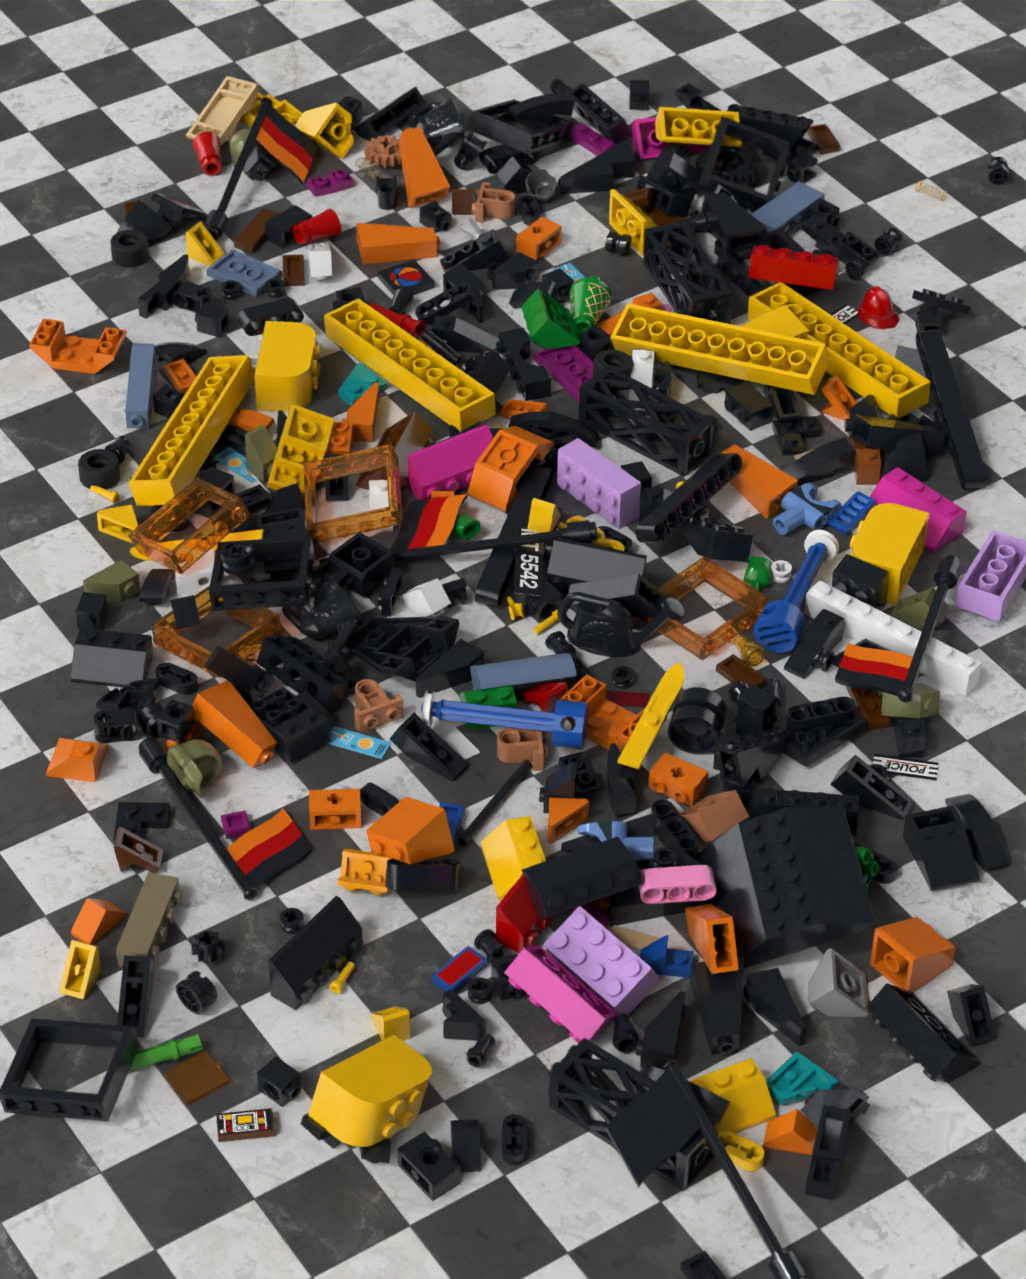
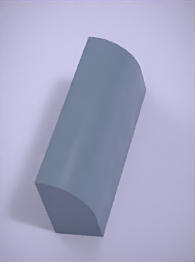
[751,181,825,235]
[470,653,577,691]

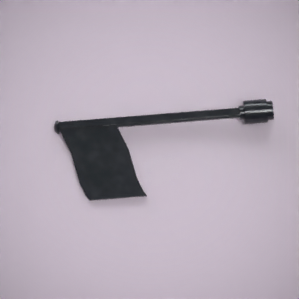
[606,1060,807,1279]

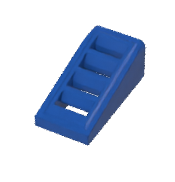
[828,491,875,536]

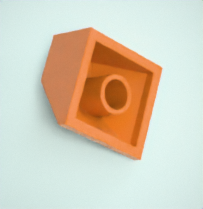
[46,738,108,782]

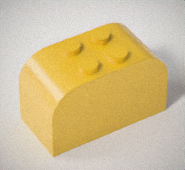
[255,321,321,412]
[850,503,929,605]
[308,1035,432,1147]

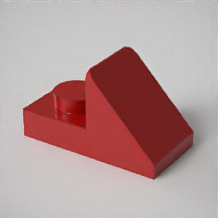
[521,682,567,713]

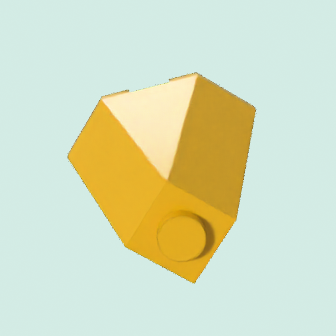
[295,103,354,159]

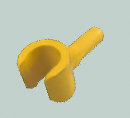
[507,596,525,620]

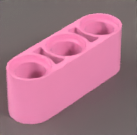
[639,865,717,904]

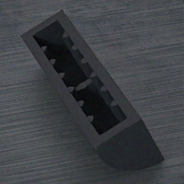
[352,86,426,140]

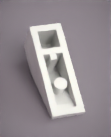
[307,242,332,280]
[629,350,654,410]

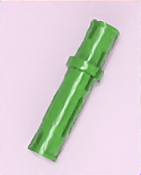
[129,1034,202,1071]

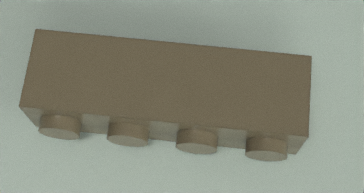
[116,872,183,968]

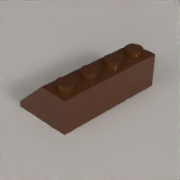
[355,412,433,492]

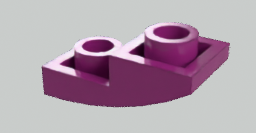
[306,169,354,196]

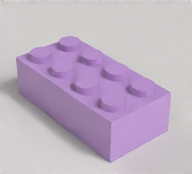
[557,438,641,529]
[955,530,1026,622]
[543,906,661,1015]

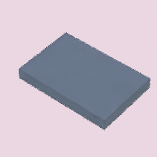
[206,249,282,297]

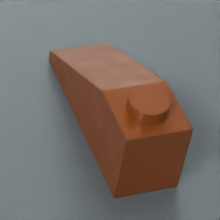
[850,438,881,485]

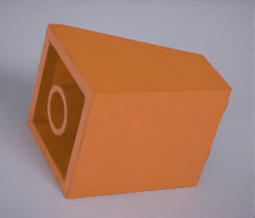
[366,797,455,864]
[870,917,956,993]

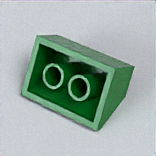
[521,289,580,349]

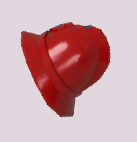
[857,286,899,330]

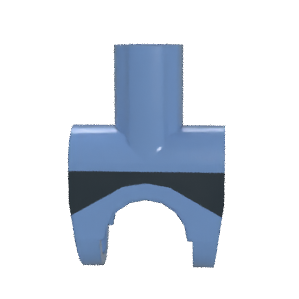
[773,483,842,535]
[578,821,655,860]

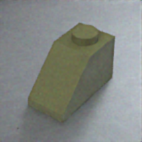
[245,424,277,482]
[83,560,140,602]
[890,587,950,629]
[881,683,940,719]

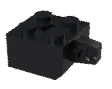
[328,532,395,597]

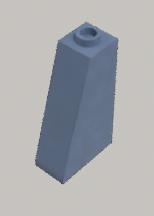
[125,343,157,429]

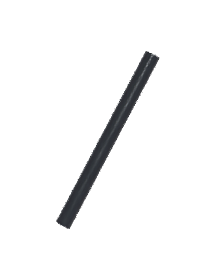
[458,760,532,846]

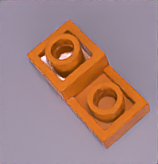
[227,409,275,432]

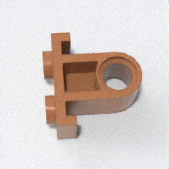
[472,182,515,223]
[354,679,404,733]
[497,728,548,771]

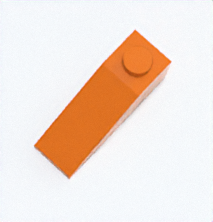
[342,383,379,442]

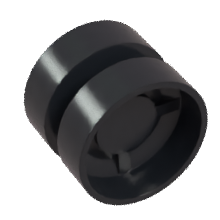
[667,687,727,754]

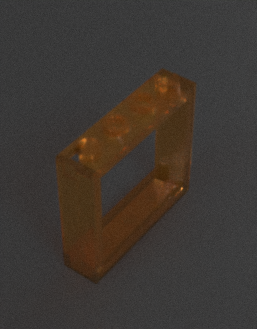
[303,444,403,543]
[128,478,251,574]
[639,557,768,661]
[151,586,283,678]

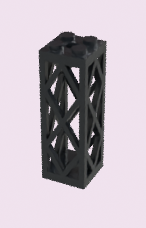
[643,221,733,324]
[578,366,714,477]
[548,1038,720,1192]

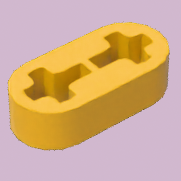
[718,1131,764,1171]

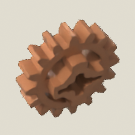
[364,135,402,168]

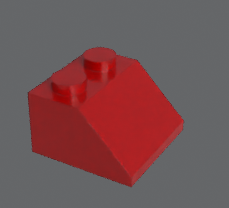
[496,874,552,953]

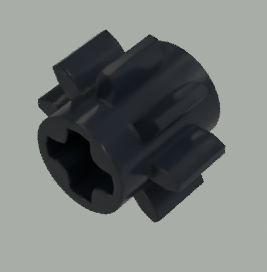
[191,931,225,964]

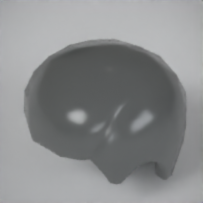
[526,169,558,202]

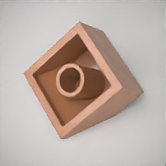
[680,790,749,844]

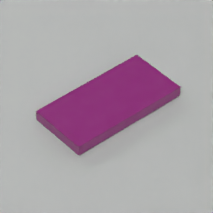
[533,345,594,402]

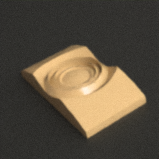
[186,76,259,145]

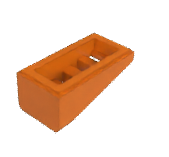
[499,399,549,427]

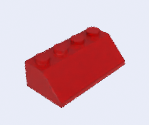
[749,245,839,290]

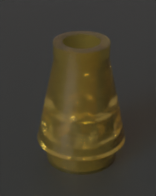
[734,635,764,666]

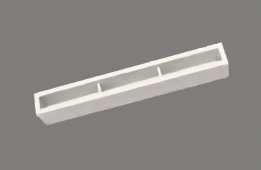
[804,581,982,697]

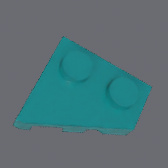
[338,362,387,406]
[766,1051,838,1105]

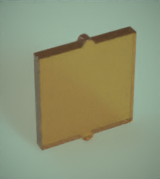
[164,1051,230,1105]

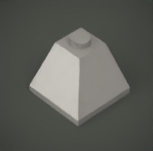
[808,948,869,1017]

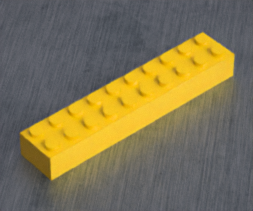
[748,282,931,418]
[324,298,496,433]
[610,303,831,395]
[128,355,255,507]

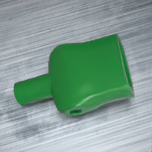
[452,513,481,540]
[743,556,772,597]

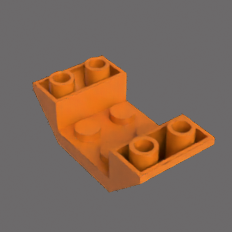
[29,319,127,374]
[467,426,554,512]
[560,674,667,753]

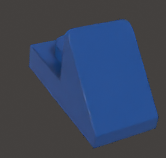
[640,935,694,978]

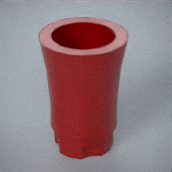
[192,132,222,176]
[293,208,341,244]

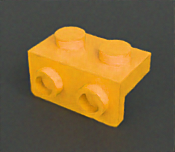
[337,849,393,895]

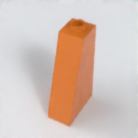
[399,127,450,208]
[356,223,440,265]
[721,444,798,519]
[192,680,277,768]
[685,904,739,974]

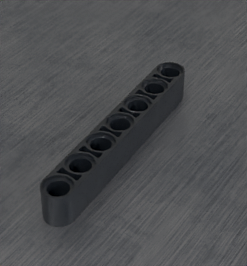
[636,453,742,543]

